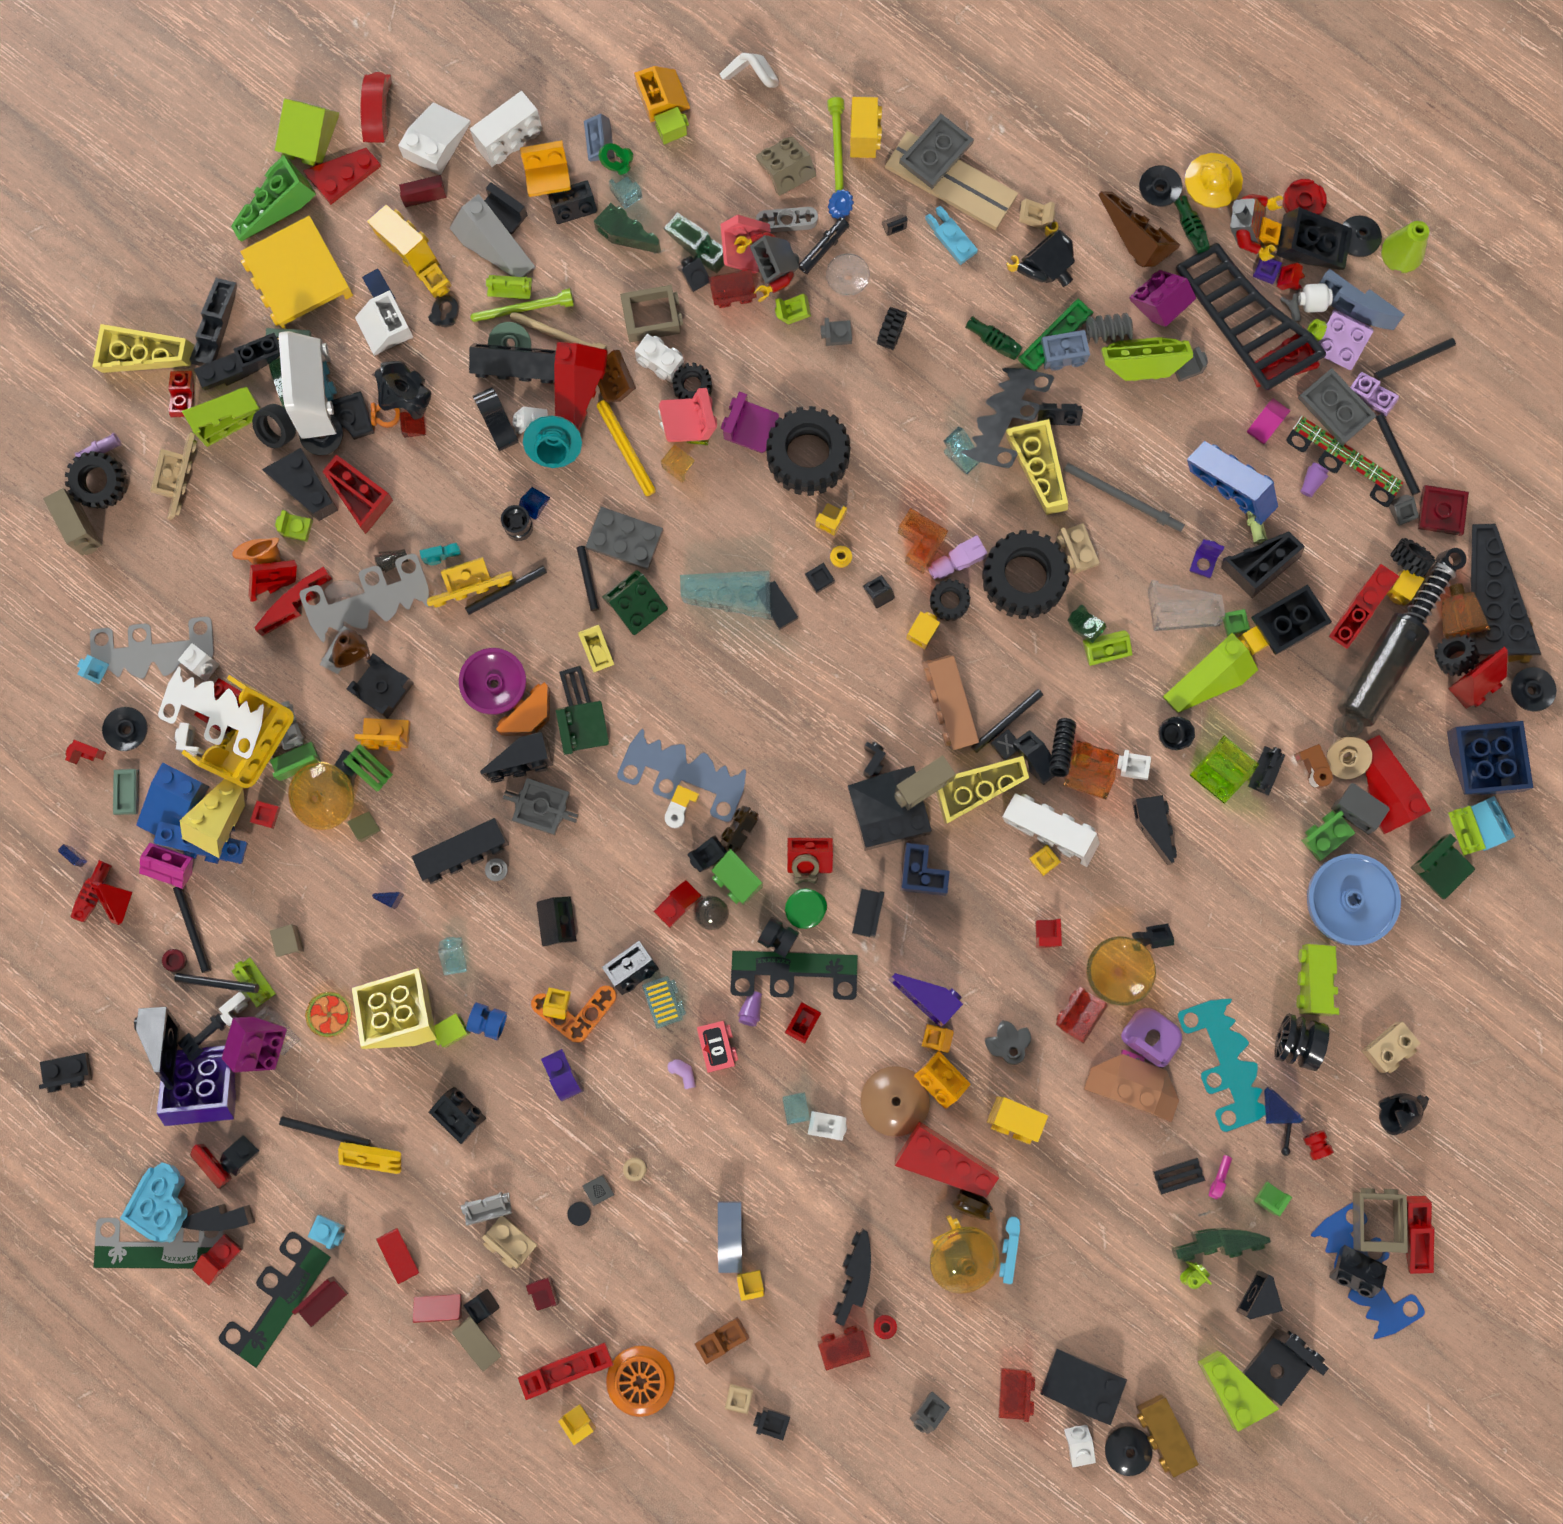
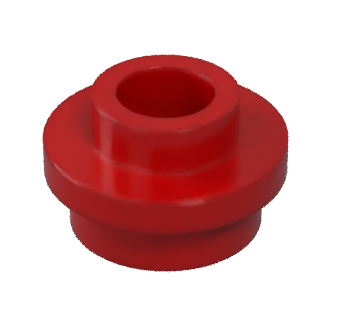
[873,1315,897,1339]

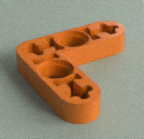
[531,986,617,1043]

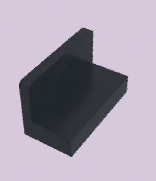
[484,182,528,234]
[852,889,885,938]
[536,896,577,947]

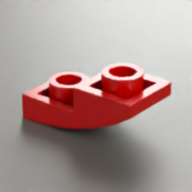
[168,371,194,417]
[376,1228,419,1284]

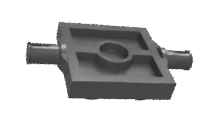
[503,778,579,835]

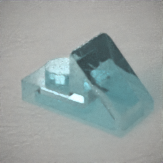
[943,426,980,474]

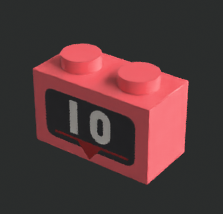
[697,1021,738,1073]

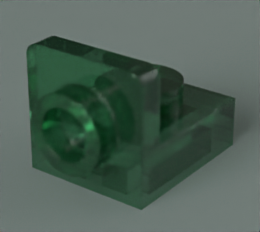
[1068,604,1107,643]

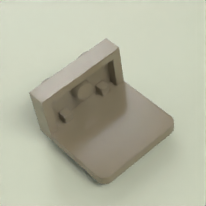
[756,137,816,196]

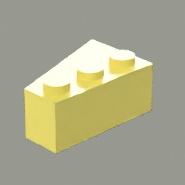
[180,779,245,858]

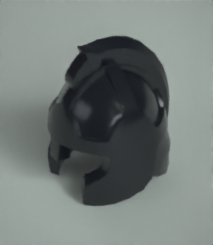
[1378,1093,1429,1135]

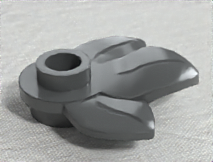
[985,1020,1031,1065]

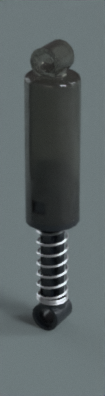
[1333,548,1467,738]

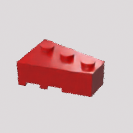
[322,454,393,534]

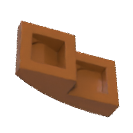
[695,1317,750,1365]

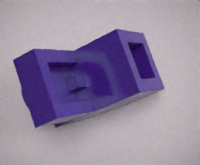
[541,1049,584,1101]

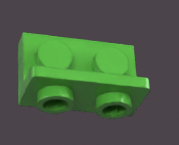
[1301,810,1355,861]

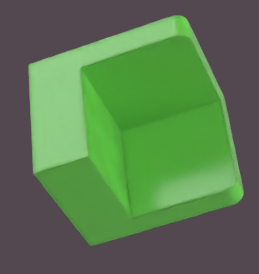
[1254,1182,1292,1217]

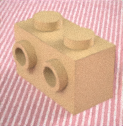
[1361,1021,1421,1073]

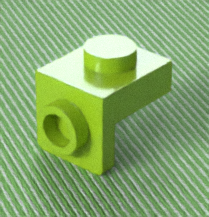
[775,294,811,325]

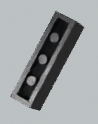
[469,343,556,383]
[411,818,509,884]

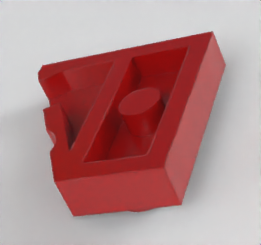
[248,560,297,602]

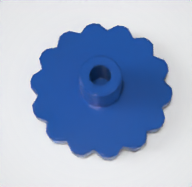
[828,189,854,220]

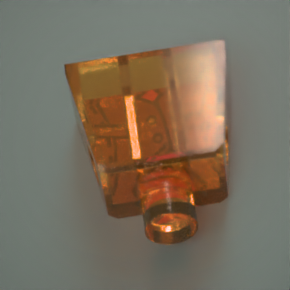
[1442,583,1490,639]

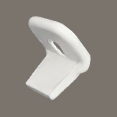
[720,53,779,88]

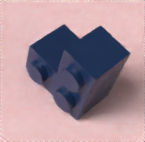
[900,843,950,896]

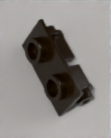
[721,806,759,853]

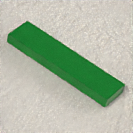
[1018,298,1094,371]

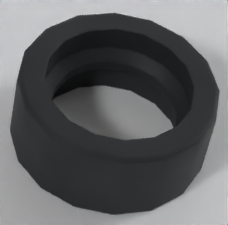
[252,403,296,449]

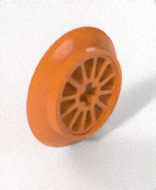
[606,1346,675,1417]

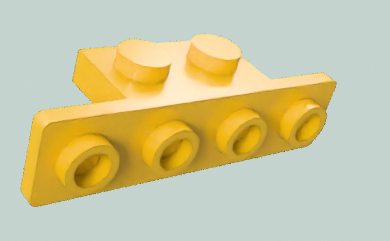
[427,557,513,608]

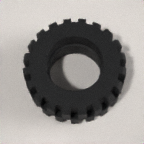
[766,406,851,496]
[982,530,1070,619]

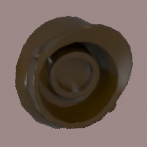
[951,1189,993,1221]

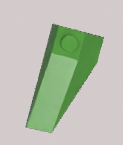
[231,155,316,242]

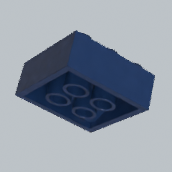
[1447,721,1534,795]

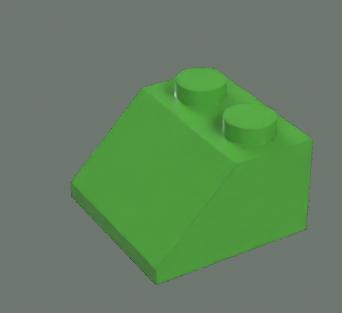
[712,849,763,905]

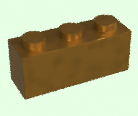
[1136,1394,1199,1478]

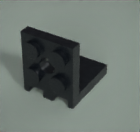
[1242,1329,1329,1406]

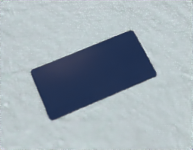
[362,268,396,299]

